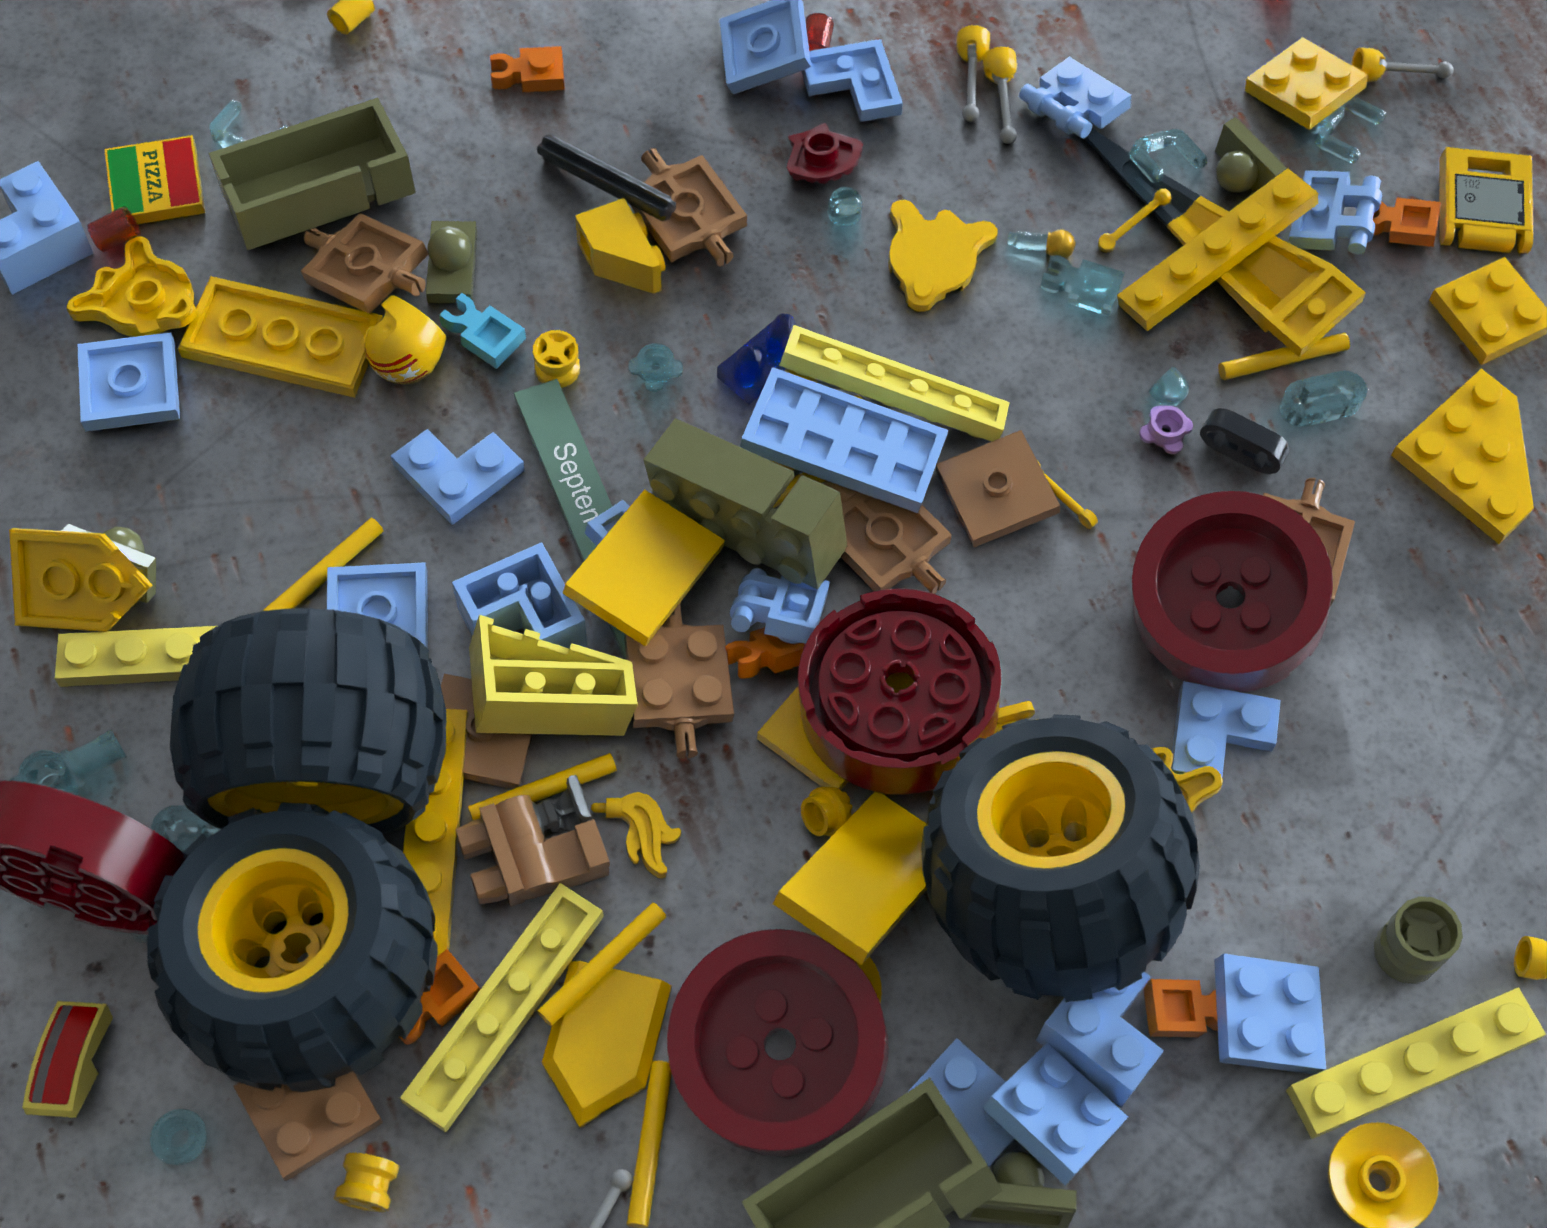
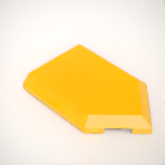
[9,528,153,632]
[542,961,672,1128]

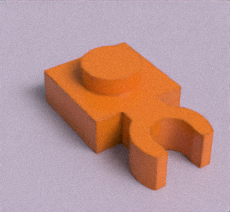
[490,46,565,92]
[1372,198,1441,247]
[725,627,805,679]
[399,949,481,1045]
[1143,979,1218,1037]

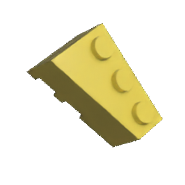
[469,615,638,736]

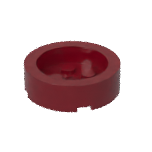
[1132,491,1333,693]
[798,589,1002,794]
[0,780,185,935]
[667,929,889,1157]

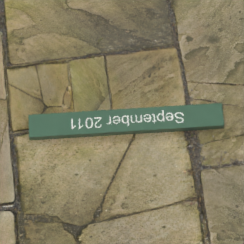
[514,379,663,660]

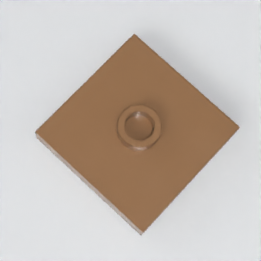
[936,430,1060,548]
[441,673,533,789]

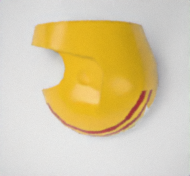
[365,295,446,384]

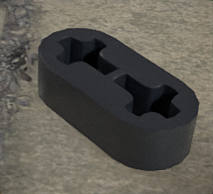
[1200,408,1290,474]

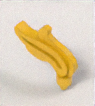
[591,792,681,879]

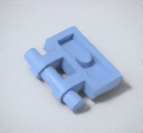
[1019,57,1131,138]
[1289,170,1382,254]
[730,568,830,644]

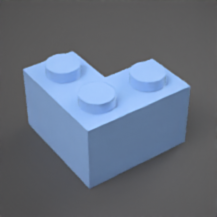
[0,161,93,295]
[452,542,588,648]
[1036,972,1164,1108]

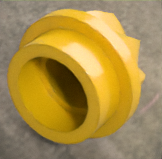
[801,786,853,836]

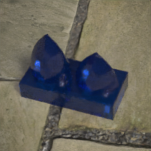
[717,313,797,404]

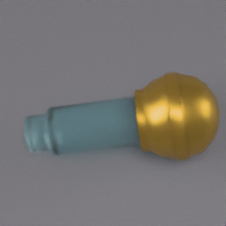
[1007,229,1075,260]

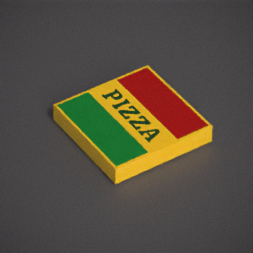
[104,135,205,228]

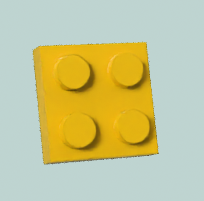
[1245,37,1368,130]
[1429,257,1547,365]

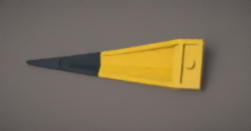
[1084,128,1366,357]

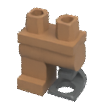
[455,775,610,907]

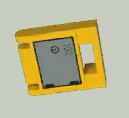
[1439,147,1533,254]

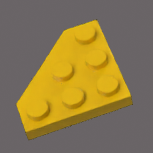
[1391,368,1534,544]

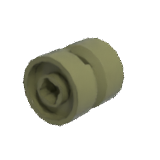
[1374,896,1463,984]

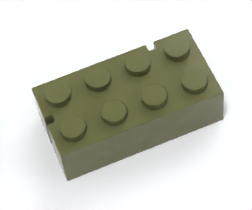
[209,97,416,250]
[643,418,848,590]
[742,1078,1002,1228]

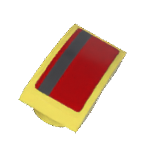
[22,1001,113,1118]

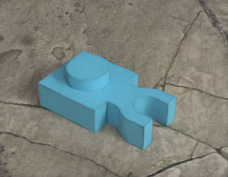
[439,293,526,369]

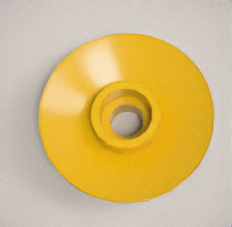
[1328,1122,1439,1228]

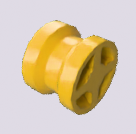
[533,330,580,388]
[333,1153,399,1212]

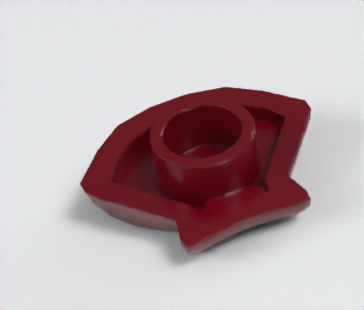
[787,123,863,184]

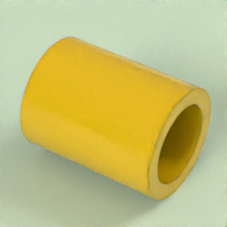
[327,0,375,35]

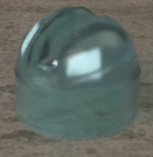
[828,187,863,226]
[1148,367,1189,407]

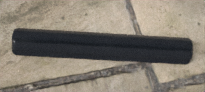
[537,135,676,221]

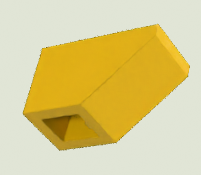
[575,198,666,294]

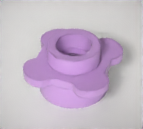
[1139,406,1193,454]

